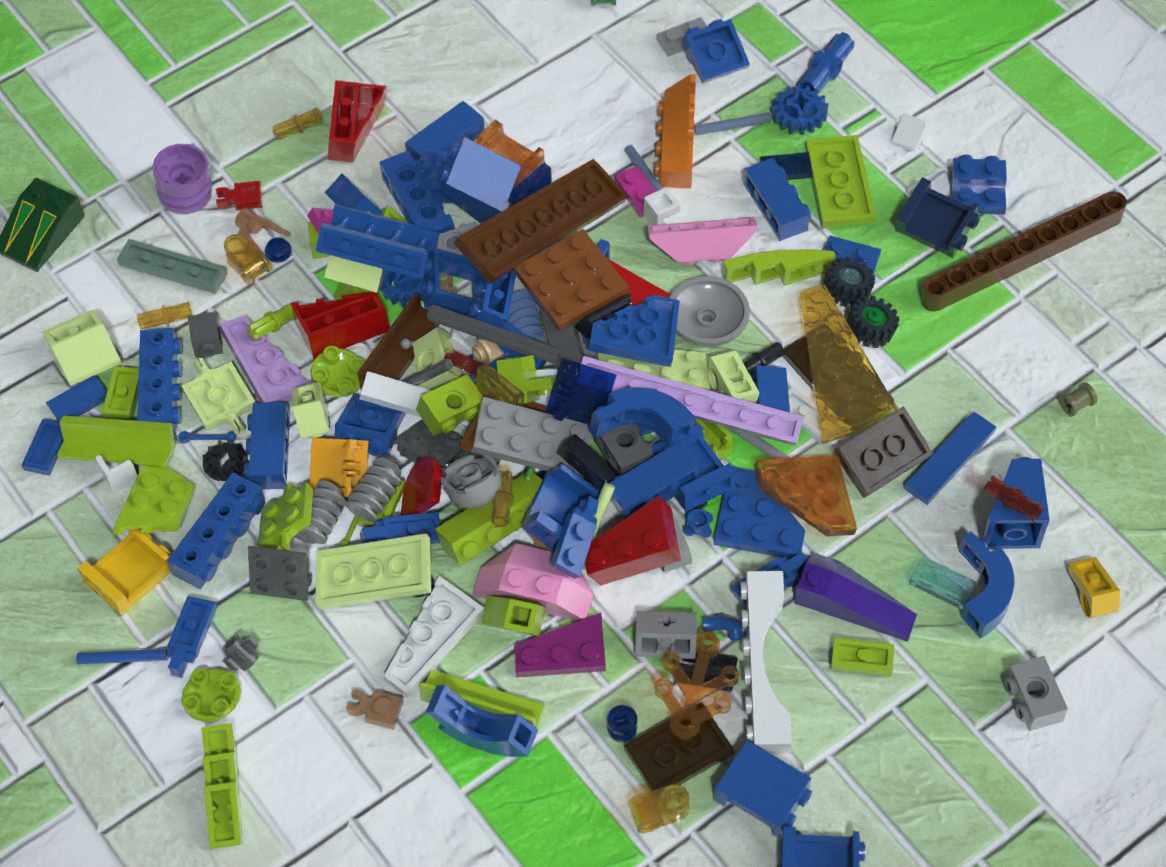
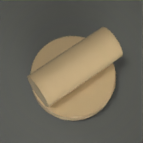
[472,338,505,365]

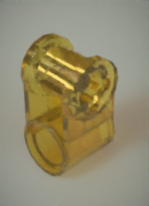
[224,234,272,285]
[628,784,690,833]

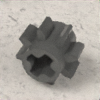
[222,634,259,671]

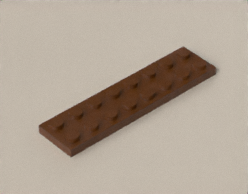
[454,159,629,284]

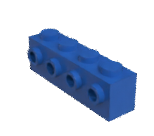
[468,270,516,328]
[137,328,182,435]
[167,473,265,590]

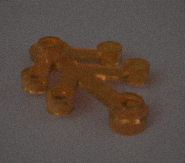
[654,632,739,739]

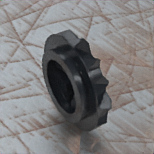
[202,440,248,481]

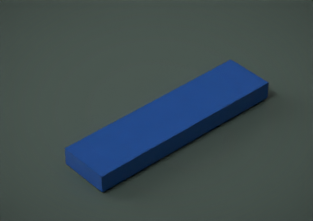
[904,411,997,505]

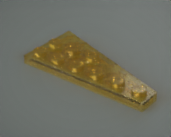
[799,284,898,445]

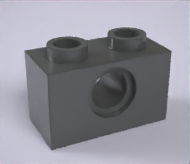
[594,424,654,476]

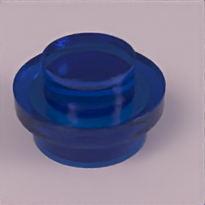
[265,237,292,263]

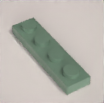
[117,239,227,294]

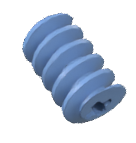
[507,290,546,343]

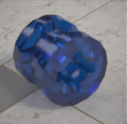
[607,705,638,743]

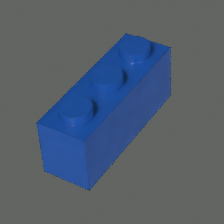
[405,101,485,160]
[744,158,811,241]
[244,402,290,490]
[609,442,701,519]

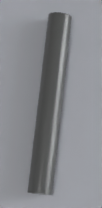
[402,359,453,386]

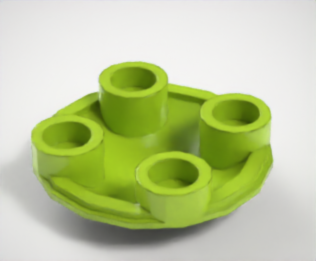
[310,346,364,398]
[181,668,241,722]

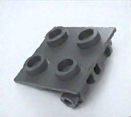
[394,420,463,476]
[248,546,312,601]

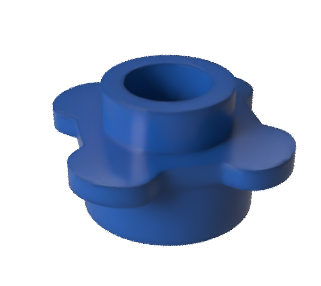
[683,509,713,538]

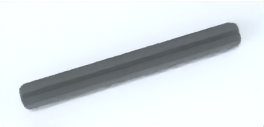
[427,304,559,364]

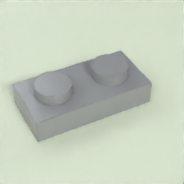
[657,17,708,57]

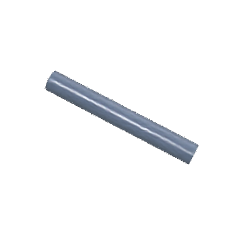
[694,112,771,135]
[624,145,663,192]

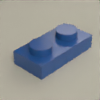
[825,235,881,275]

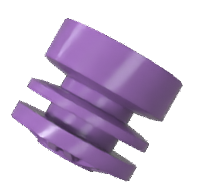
[152,143,212,214]

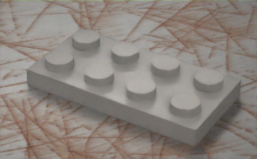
[471,397,592,479]

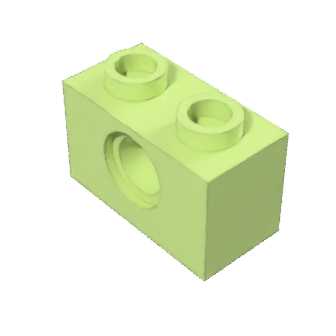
[413,327,462,390]
[292,381,329,439]

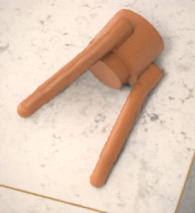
[235,208,291,268]

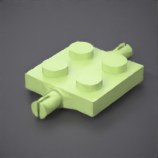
[181,358,256,434]

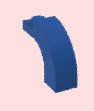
[589,387,696,446]
[959,531,1014,639]
[426,685,538,757]

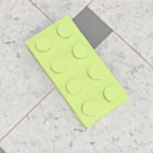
[595,349,710,391]
[316,534,431,609]

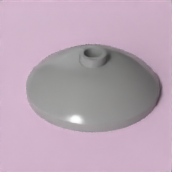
[670,276,750,346]

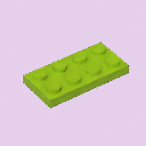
[806,135,876,228]

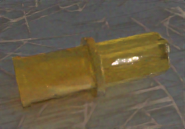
[272,107,323,140]
[137,301,192,329]
[491,471,514,527]

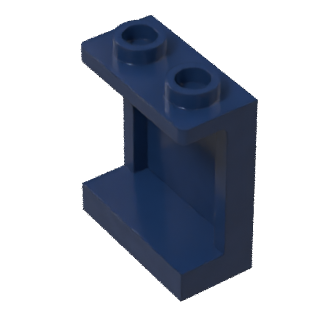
[896,177,981,258]

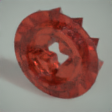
[444,350,487,378]

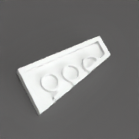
[384,576,485,698]

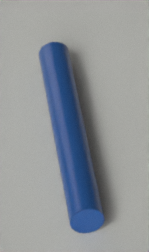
[76,648,168,665]

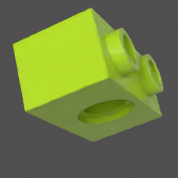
[416,374,483,436]

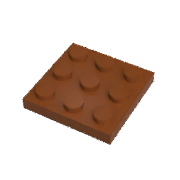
[514,229,629,331]

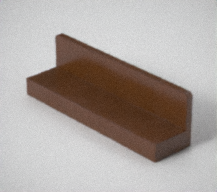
[357,293,440,391]

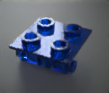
[546,358,617,425]

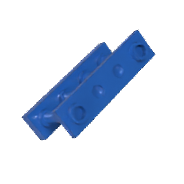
[316,204,440,279]

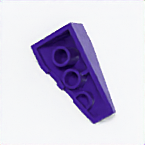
[795,553,917,642]

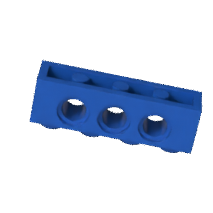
[379,151,455,233]

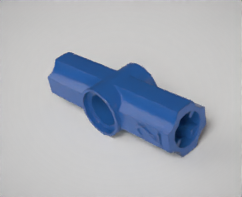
[799,32,855,93]

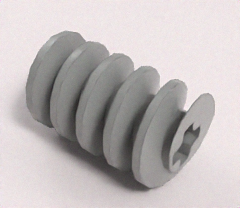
[345,457,402,522]
[295,480,346,545]

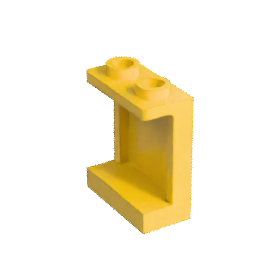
[77,529,171,616]

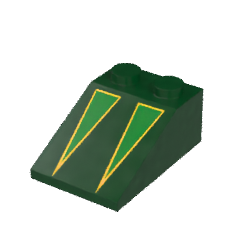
[0,177,85,272]

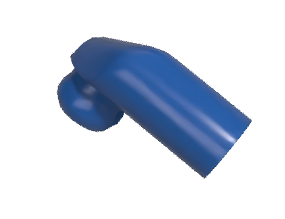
[701,615,744,641]

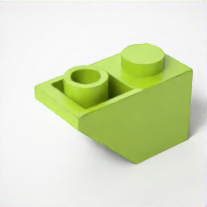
[482,595,546,637]

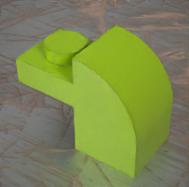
[496,355,564,403]

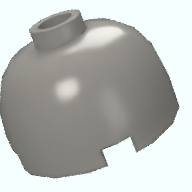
[441,454,501,509]

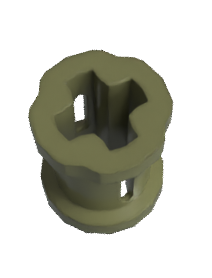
[1059,382,1098,417]

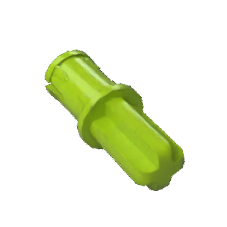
[247,304,294,339]

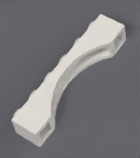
[740,571,792,753]

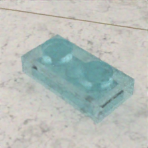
[909,556,976,610]

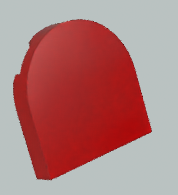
[400,457,442,516]

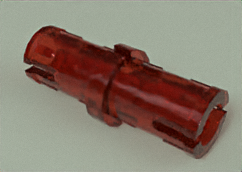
[983,475,1045,523]

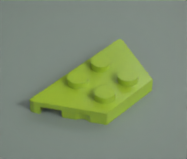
[113,465,195,535]

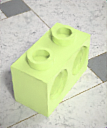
[708,351,760,403]

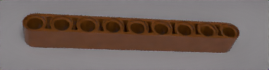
[921,191,1127,312]

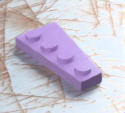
[219,315,312,403]

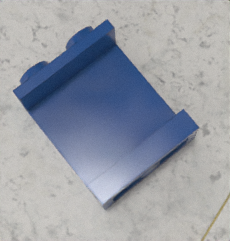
[521,464,600,551]

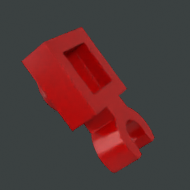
[216,181,262,210]

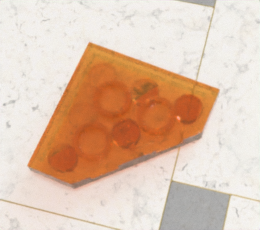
[754,456,857,537]

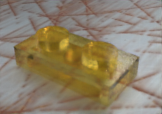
[476,363,524,407]

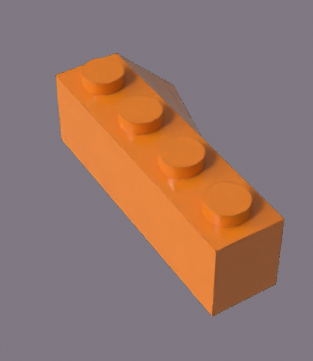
[655,74,696,188]

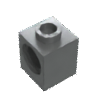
[188,312,223,358]

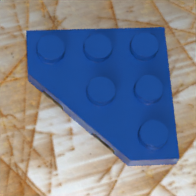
[588,295,680,368]
[714,467,805,559]

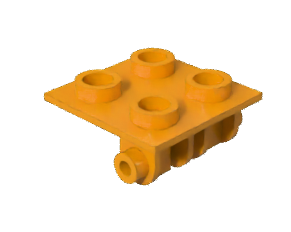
[309,438,369,497]

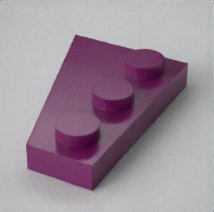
[514,613,606,678]

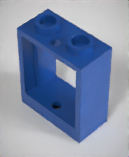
[421,248,479,316]

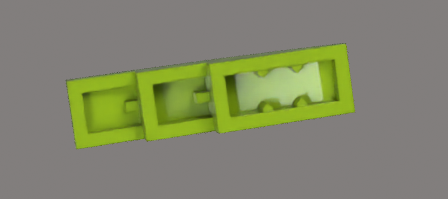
[722,249,836,286]
[201,723,242,849]

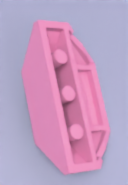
[647,217,757,265]
[473,543,594,621]

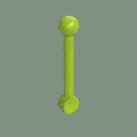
[339,515,358,547]

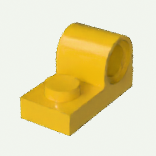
[1068,557,1120,618]

